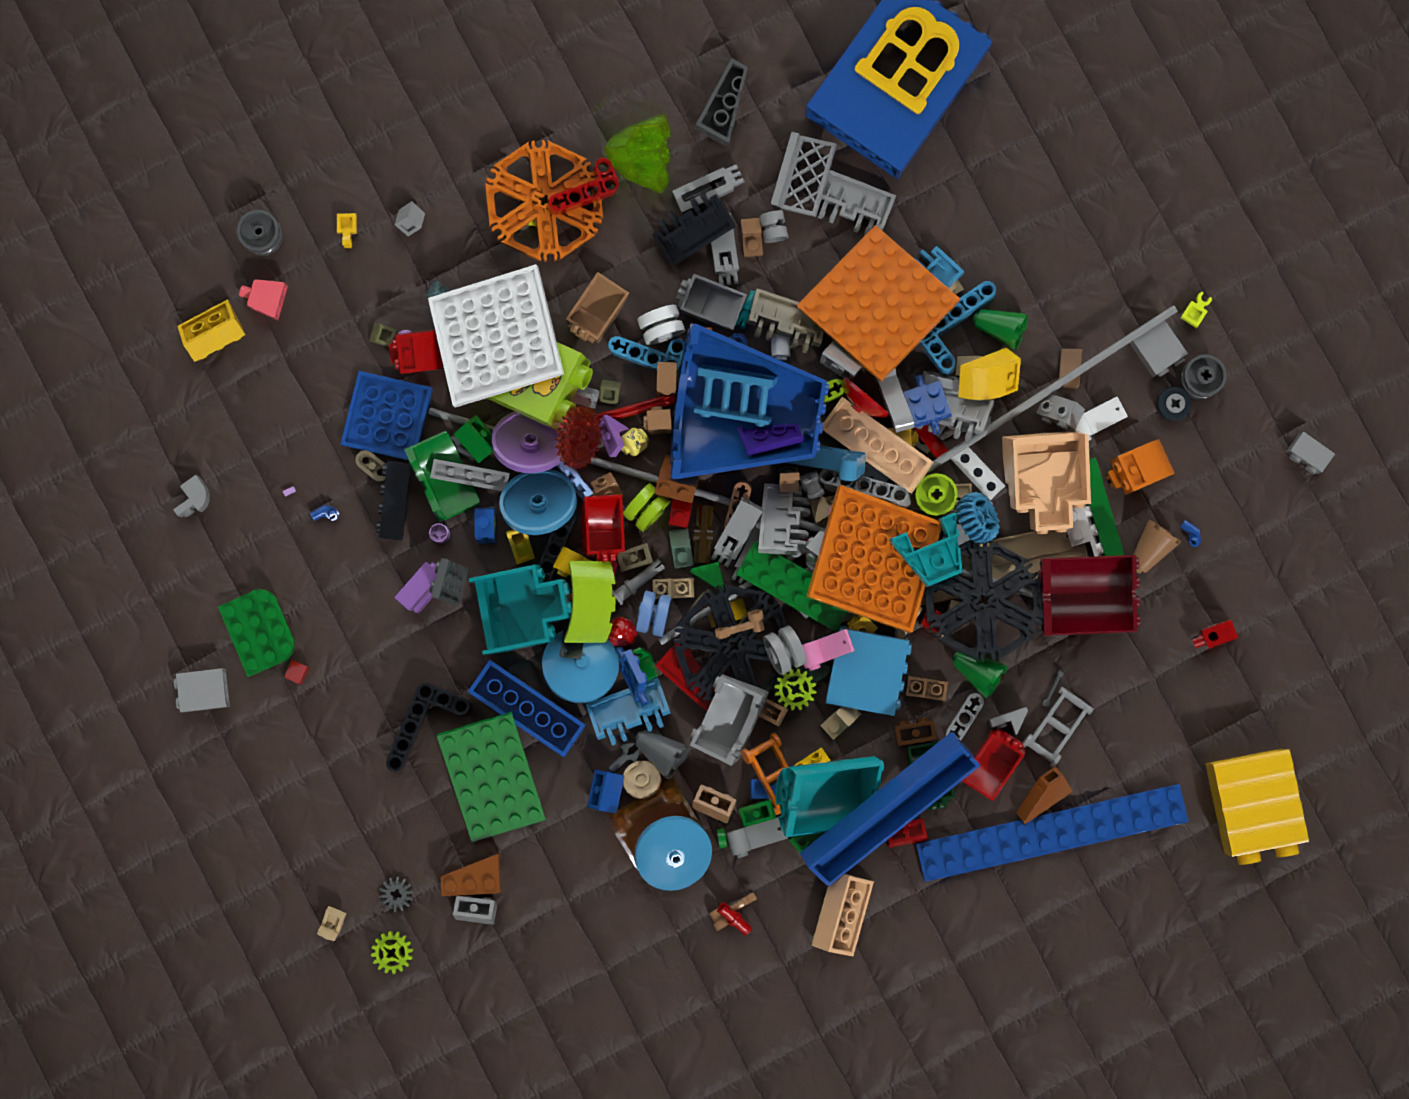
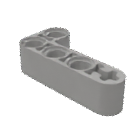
[875,368,914,433]

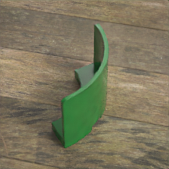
[404,431,480,523]

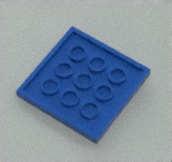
[340,371,433,461]

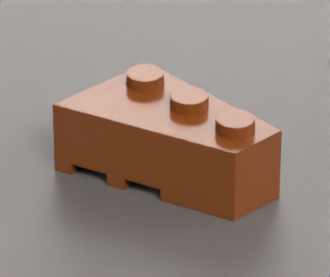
[441,853,502,896]

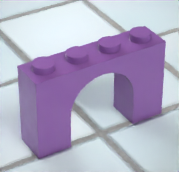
[394,562,437,614]

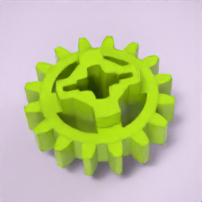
[775,669,816,710]
[371,931,414,974]

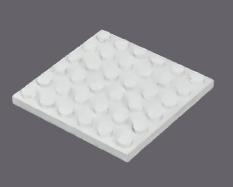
[428,265,564,407]

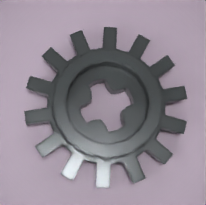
[379,877,414,912]

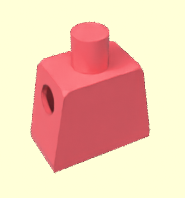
[239,280,288,320]

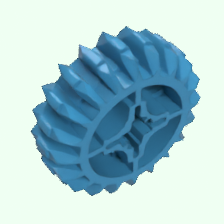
[956,492,1000,544]

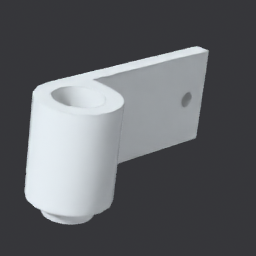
[1069,397,1128,440]

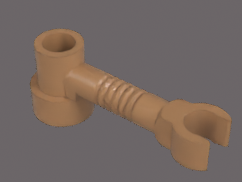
[715,610,764,639]
[709,892,757,931]

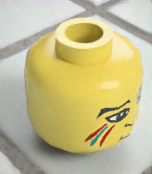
[621,428,649,456]

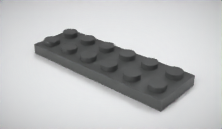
[429,558,469,606]

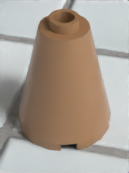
[1133,519,1181,574]

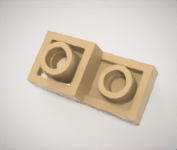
[653,578,694,599]

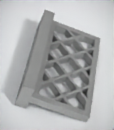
[771,132,837,217]

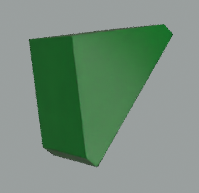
[690,562,724,591]

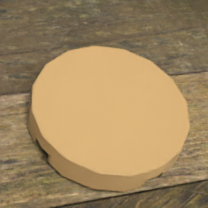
[623,761,661,799]

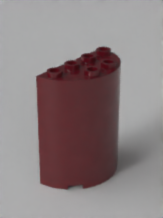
[1038,555,1140,636]

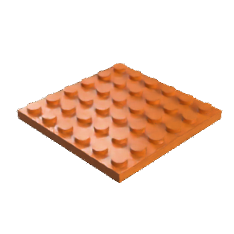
[797,225,960,382]
[806,485,942,633]

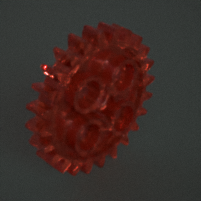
[555,406,603,469]

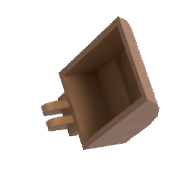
[566,272,629,344]

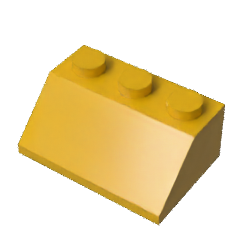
[177,299,245,362]

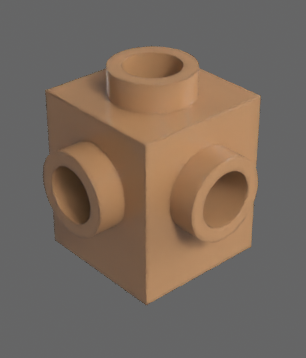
[591,472,623,496]

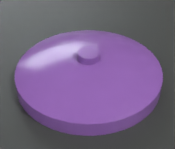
[492,412,569,473]

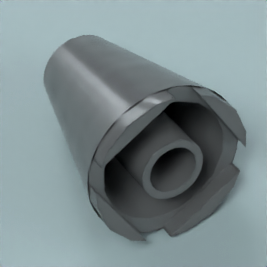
[635,730,689,779]

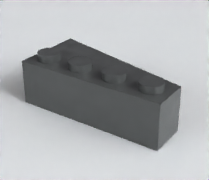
[693,58,748,147]

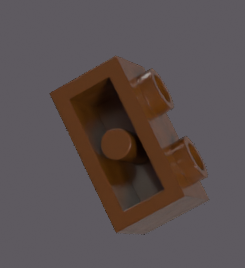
[893,717,936,746]

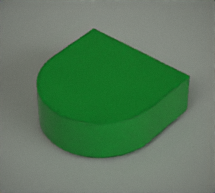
[717,828,727,848]

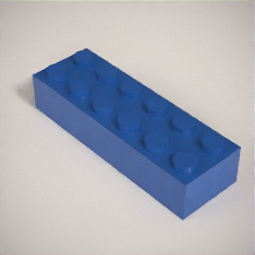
[468,660,586,757]

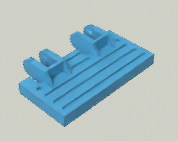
[914,246,964,288]
[586,677,671,746]

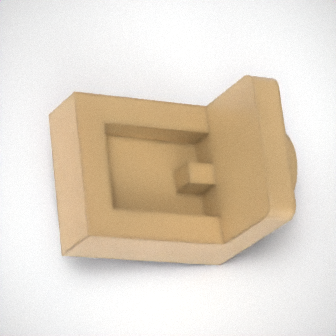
[317,906,347,941]

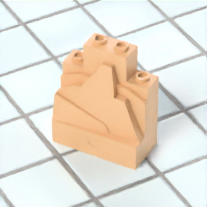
[1002,431,1091,534]

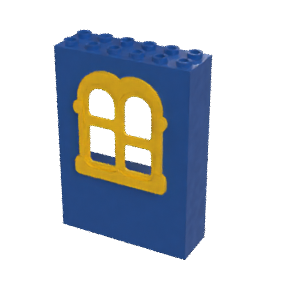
[805,0,992,180]

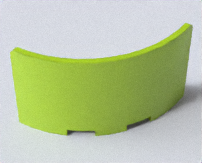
[564,561,616,643]

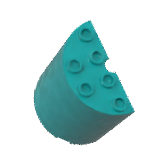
[776,756,884,837]

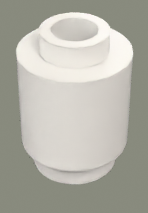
[771,333,791,361]

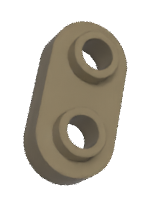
[355,450,386,482]

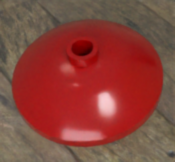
[843,377,889,417]

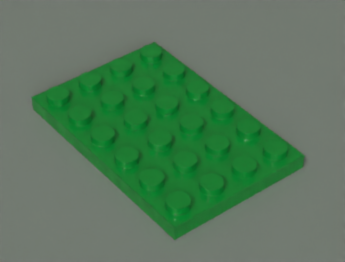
[437,712,546,842]

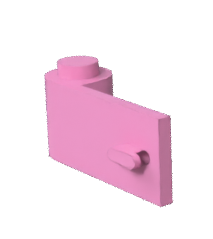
[802,629,854,671]

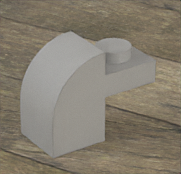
[173,475,210,517]

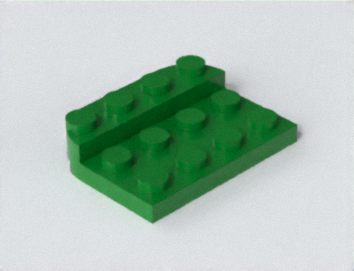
[218,589,296,677]

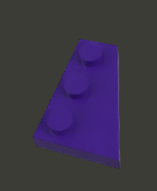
[737,424,804,456]

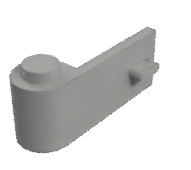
[726,817,789,858]

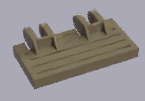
[747,288,824,353]

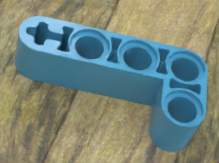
[608,336,685,373]

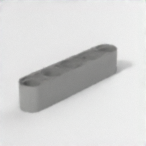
[819,469,911,509]

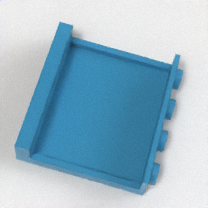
[826,625,912,716]

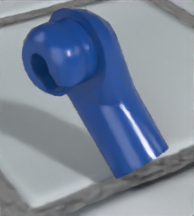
[310,505,339,521]
[1180,520,1201,547]

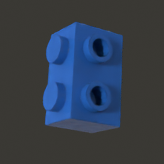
[587,769,624,813]

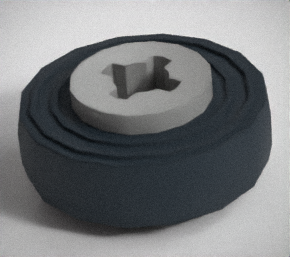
[1157,387,1192,421]

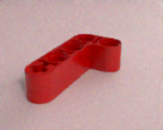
[547,158,619,215]

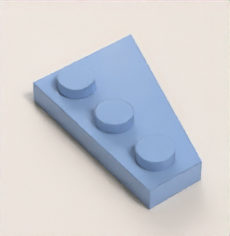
[556,456,593,501]

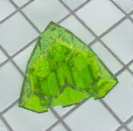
[604,113,671,193]

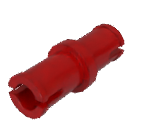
[717,902,752,936]

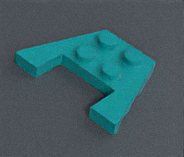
[889,512,962,587]

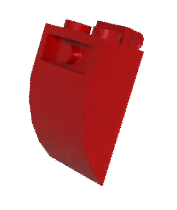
[389,329,444,374]
[581,494,625,562]
[962,728,1025,801]

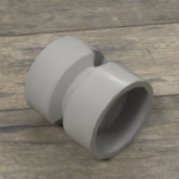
[759,210,789,243]

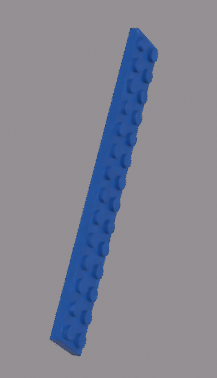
[916,784,1189,882]

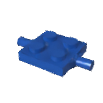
[903,375,952,435]
[615,646,649,706]

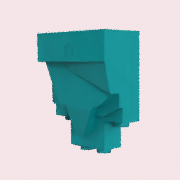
[469,565,572,655]

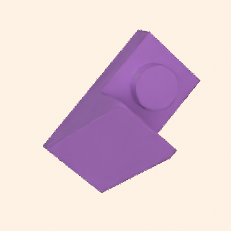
[596,415,629,457]

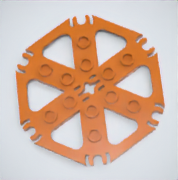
[485,140,603,262]

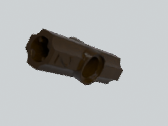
[693,505,714,564]

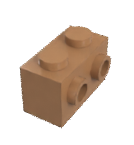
[643,407,672,434]
[692,784,736,824]

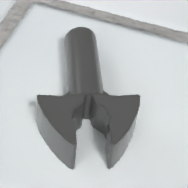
[450,436,476,462]
[608,743,640,773]

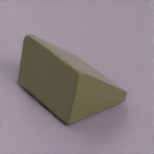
[369,323,396,347]
[599,380,621,405]

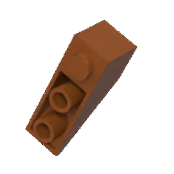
[1016,767,1073,824]

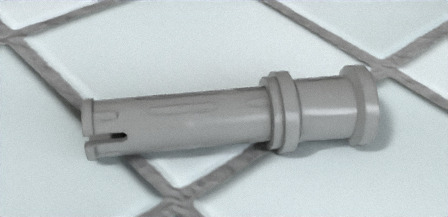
[612,559,665,605]

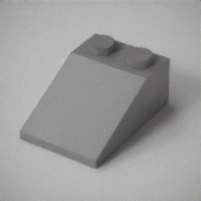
[820,341,863,382]

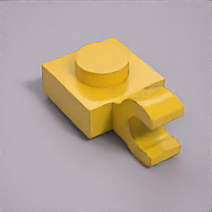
[337,213,357,248]

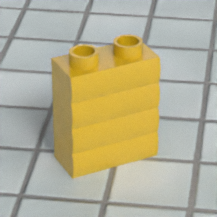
[1205,749,1309,865]

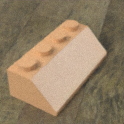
[812,873,874,956]

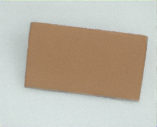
[1059,349,1082,389]

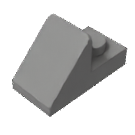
[988,707,1028,735]

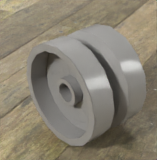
[763,625,806,675]

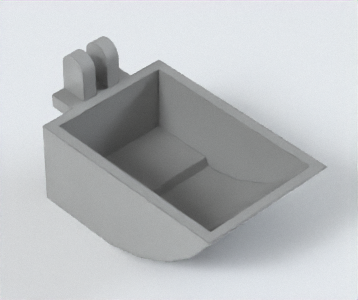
[676,274,747,330]

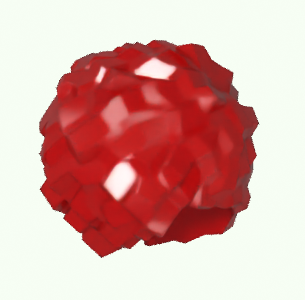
[608,617,638,647]

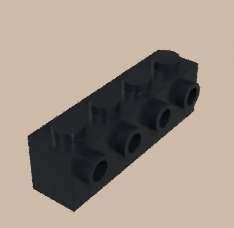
[376,461,411,541]

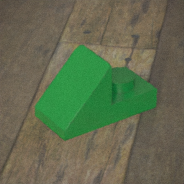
[738,800,776,827]

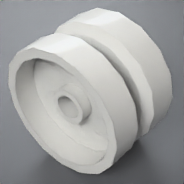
[637,305,685,345]

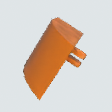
[1106,439,1175,495]

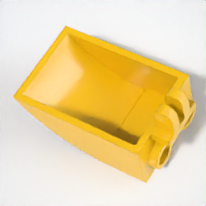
[958,348,1021,400]

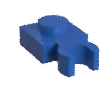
[750,779,776,799]

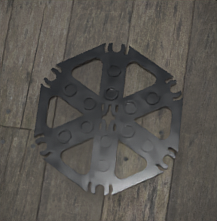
[925,541,1044,662]
[672,584,787,701]

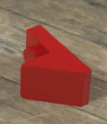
[669,499,693,528]

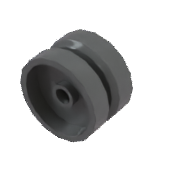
[237,210,283,256]
[1180,355,1227,399]

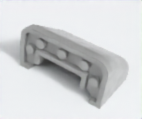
[690,675,769,766]

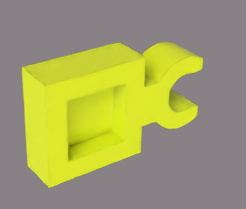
[1180,292,1212,328]

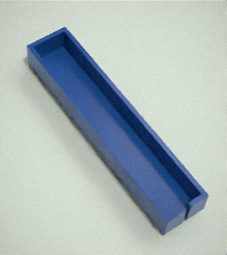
[800,732,981,887]

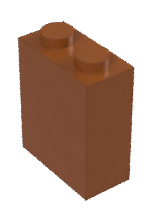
[655,455,700,503]

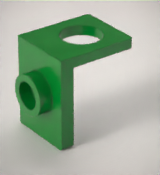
[632,647,658,682]

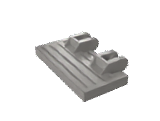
[811,170,896,236]
[917,383,994,442]
[758,483,811,555]

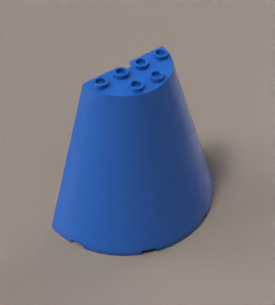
[670,323,829,479]

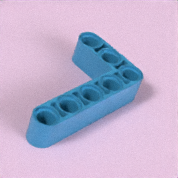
[919,281,996,376]
[784,446,866,481]

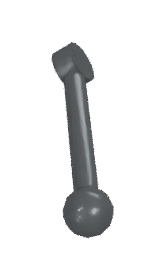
[1042,670,1064,707]

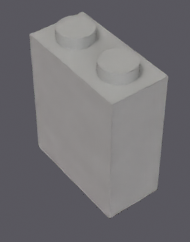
[1129,320,1188,377]
[174,668,230,712]

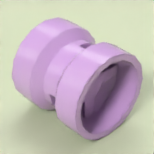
[429,523,450,544]

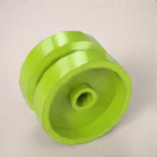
[914,473,958,517]
[623,483,670,532]

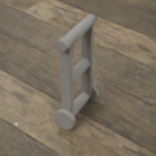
[1022,686,1094,768]

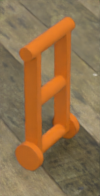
[741,733,788,816]

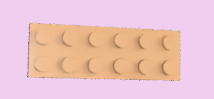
[823,397,934,494]

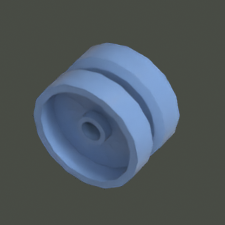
[636,590,672,637]

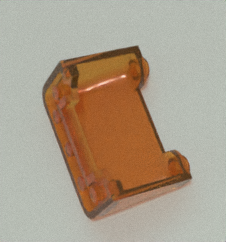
[609,780,702,868]

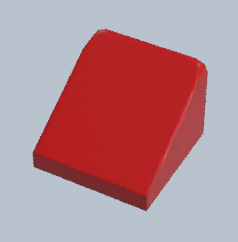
[284,660,309,685]

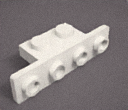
[1067,504,1103,556]

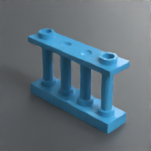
[694,364,778,427]

